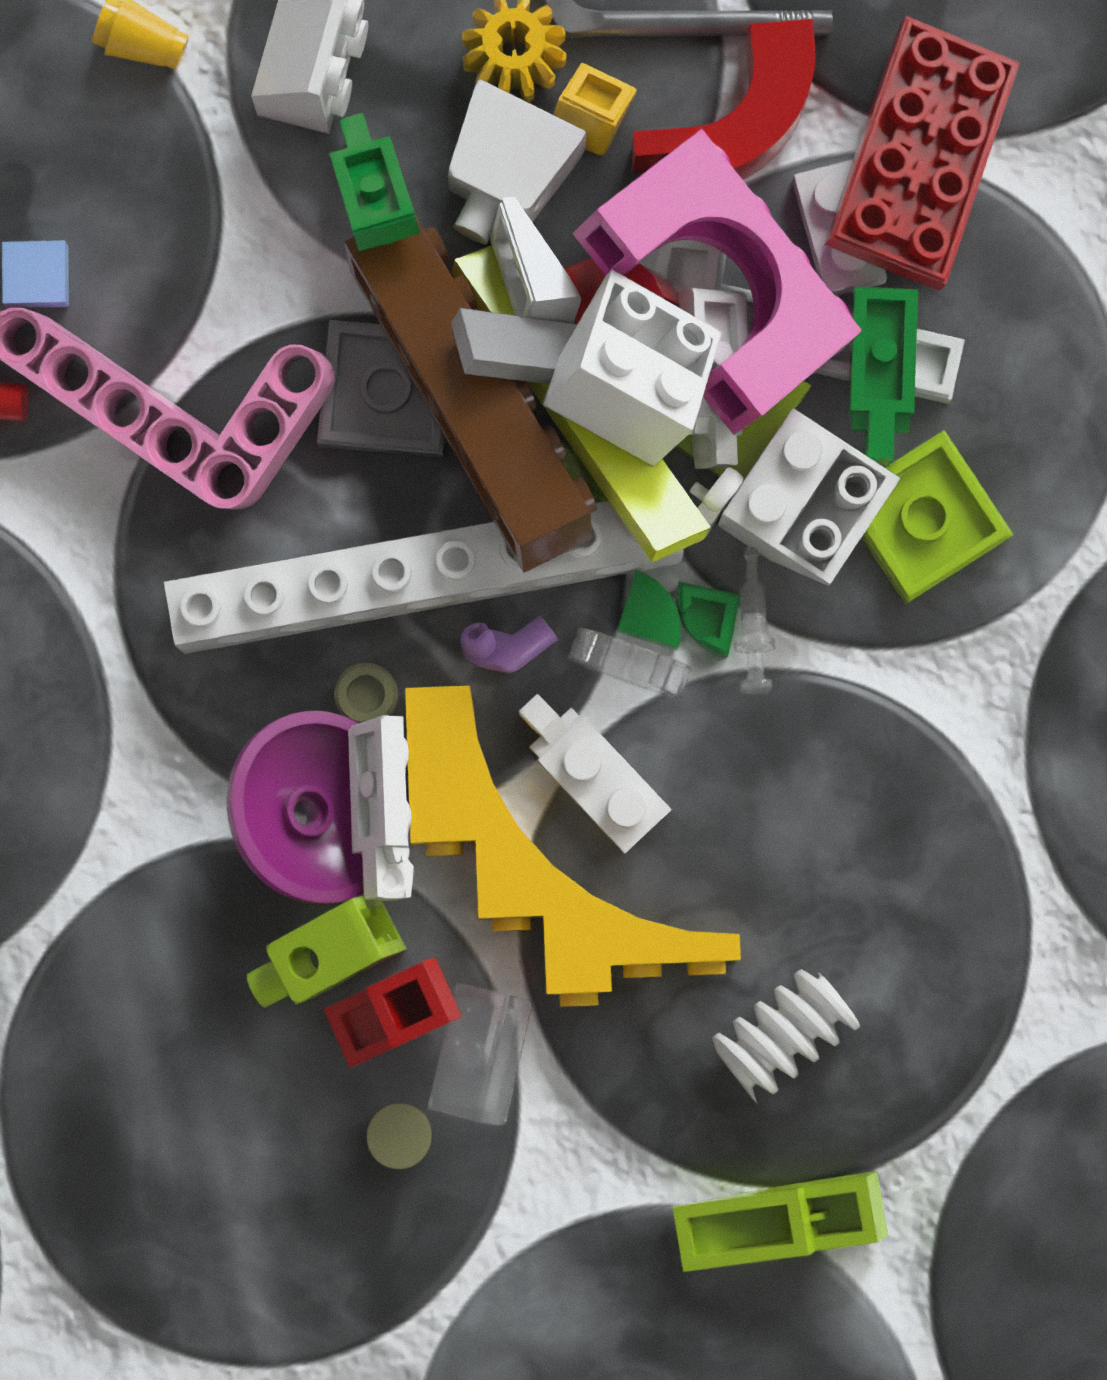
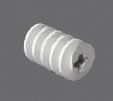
[712,969,860,1105]

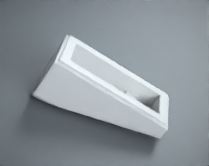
[490,197,581,324]

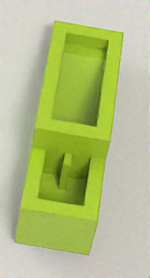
[672,1171,889,1272]

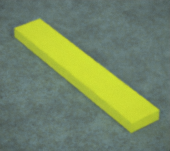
[452,246,710,563]

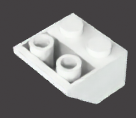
[251,0,368,134]
[543,270,722,466]
[718,408,900,586]

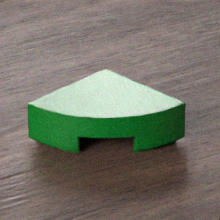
[617,570,681,650]
[677,582,741,659]

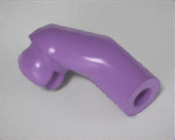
[460,615,558,673]

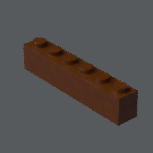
[344,215,597,573]

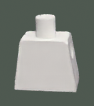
[448,79,586,244]

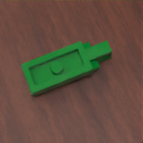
[329,113,420,252]
[848,287,918,467]

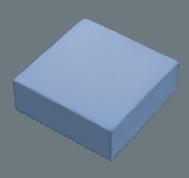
[2,240,69,309]

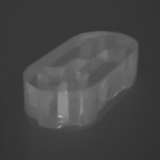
[568,628,692,699]

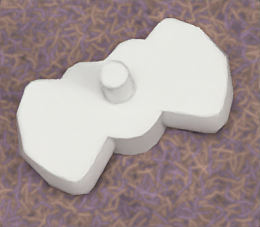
[689,467,744,543]

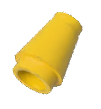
[92,0,190,70]

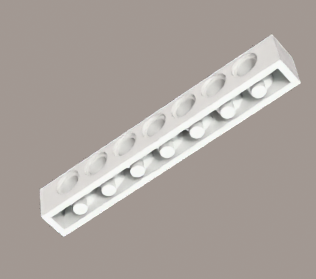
[164,501,684,654]

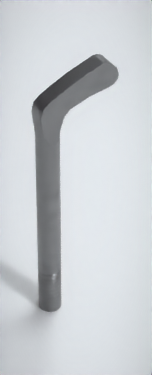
[543,0,832,39]

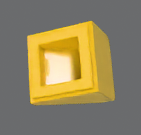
[553,63,637,156]

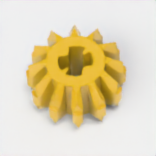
[462,0,566,103]

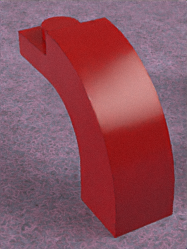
[631,19,815,180]

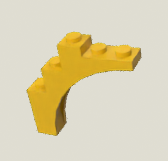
[405,686,741,1007]

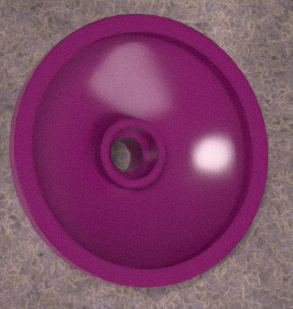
[227,711,409,905]

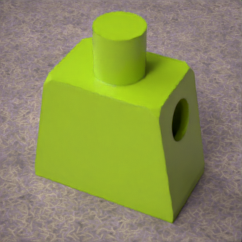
[247,896,407,1008]

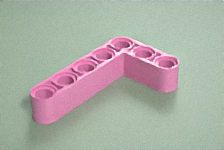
[0,308,335,510]

